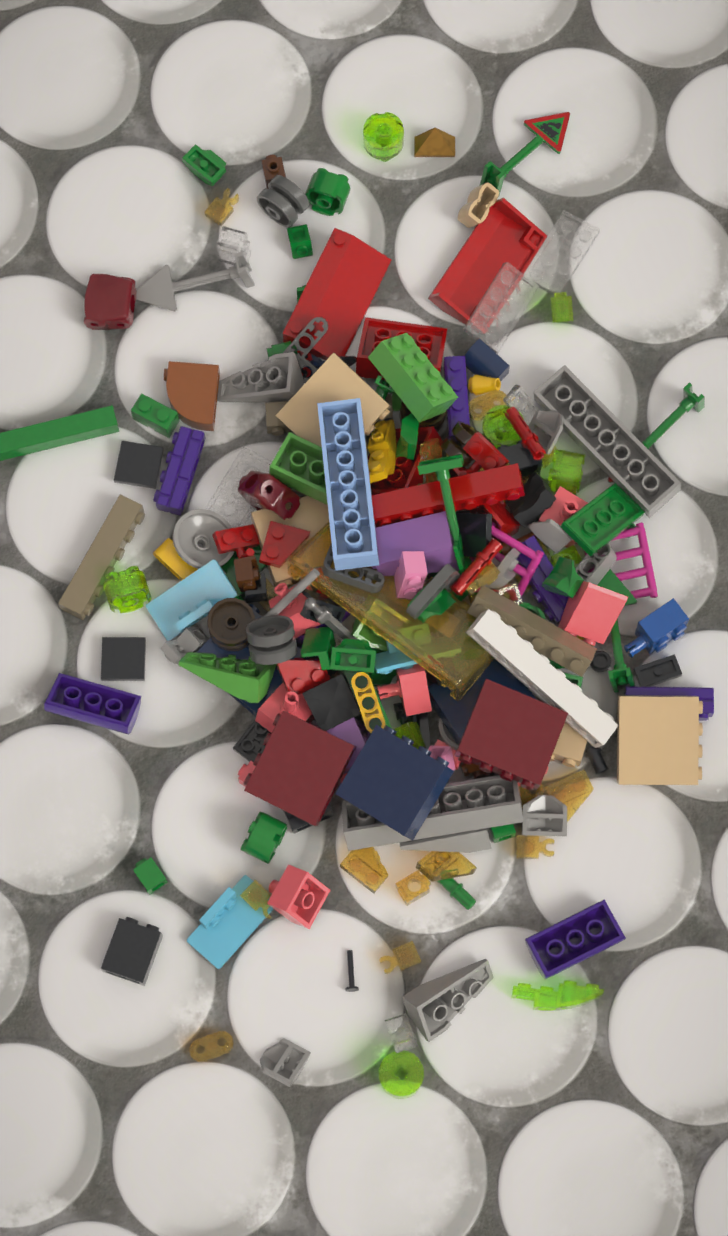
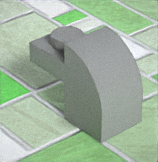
[475,548,520,589]
[160,625,209,667]

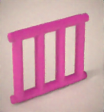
[470,522,544,604]
[584,522,658,599]

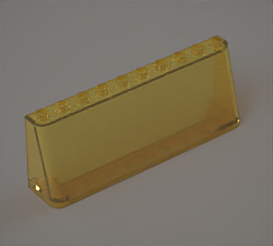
[287,521,494,702]

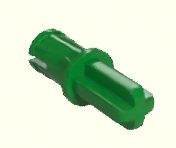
[437,871,476,910]

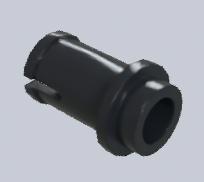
[585,746,609,775]

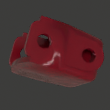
[84,274,137,330]
[237,470,300,520]

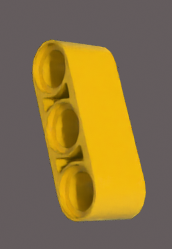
[153,538,198,581]
[351,672,386,733]

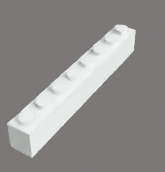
[466,609,619,748]

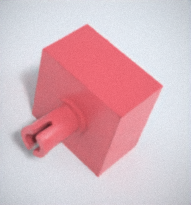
[538,486,588,551]
[268,583,320,639]
[377,663,432,716]
[255,683,315,733]
[267,864,330,929]

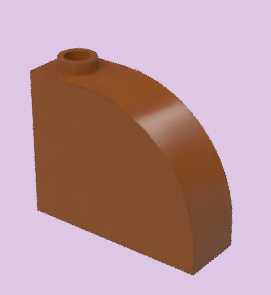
[164,361,220,431]

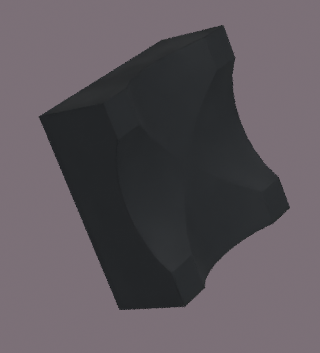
[505,471,556,528]
[303,674,361,731]

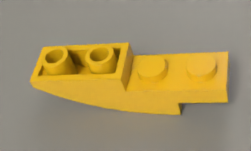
[367,419,396,483]

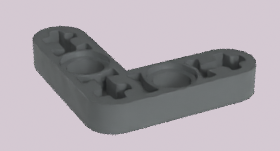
[283,317,329,383]
[322,542,385,593]
[406,564,461,619]

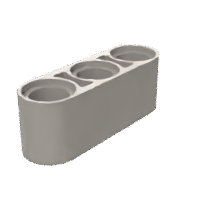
[575,543,617,585]

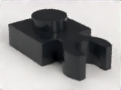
[393,702,418,725]

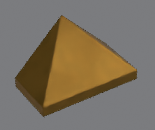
[414,128,455,157]

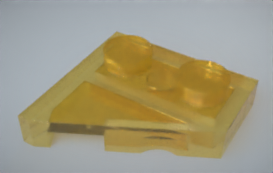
[339,847,388,894]
[415,851,477,882]

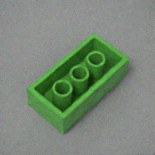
[368,333,458,423]
[269,432,328,505]

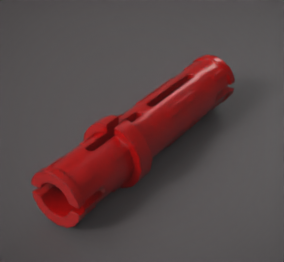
[504,407,546,460]
[450,538,503,596]

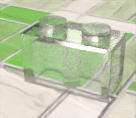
[217,226,251,266]

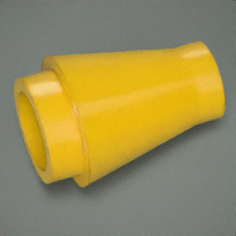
[468,375,501,396]

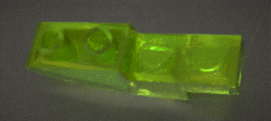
[511,980,604,1011]

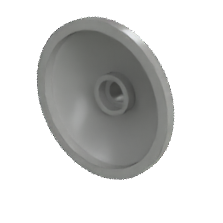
[173,509,234,569]

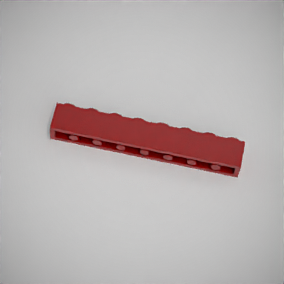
[372,463,525,528]

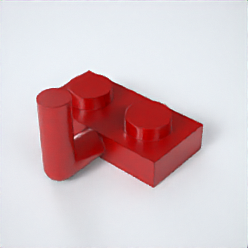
[459,432,509,476]
[212,524,260,559]

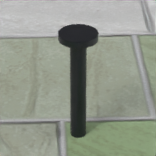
[345,950,359,992]

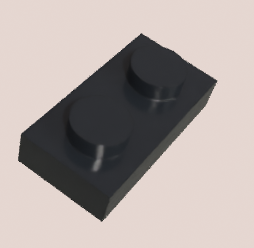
[633,654,682,687]

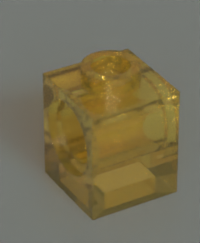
[395,870,431,906]

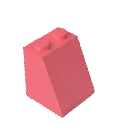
[558,581,628,646]

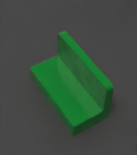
[301,627,336,670]

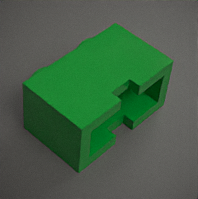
[131,393,180,438]

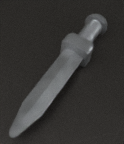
[304,598,355,640]

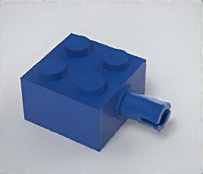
[624,598,689,658]

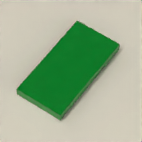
[560,483,645,557]

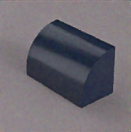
[465,338,510,381]

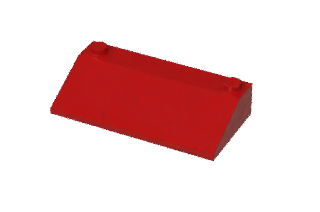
[428,198,548,335]
[282,228,391,360]

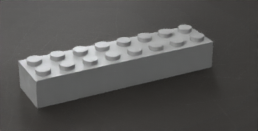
[533,365,681,518]
[341,775,524,851]

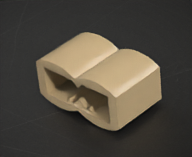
[458,182,499,228]

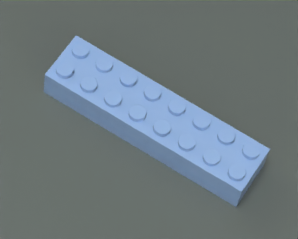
[317,398,379,571]

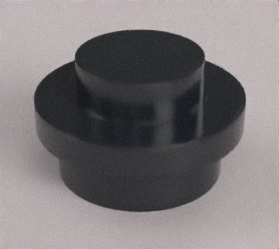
[590,651,611,672]

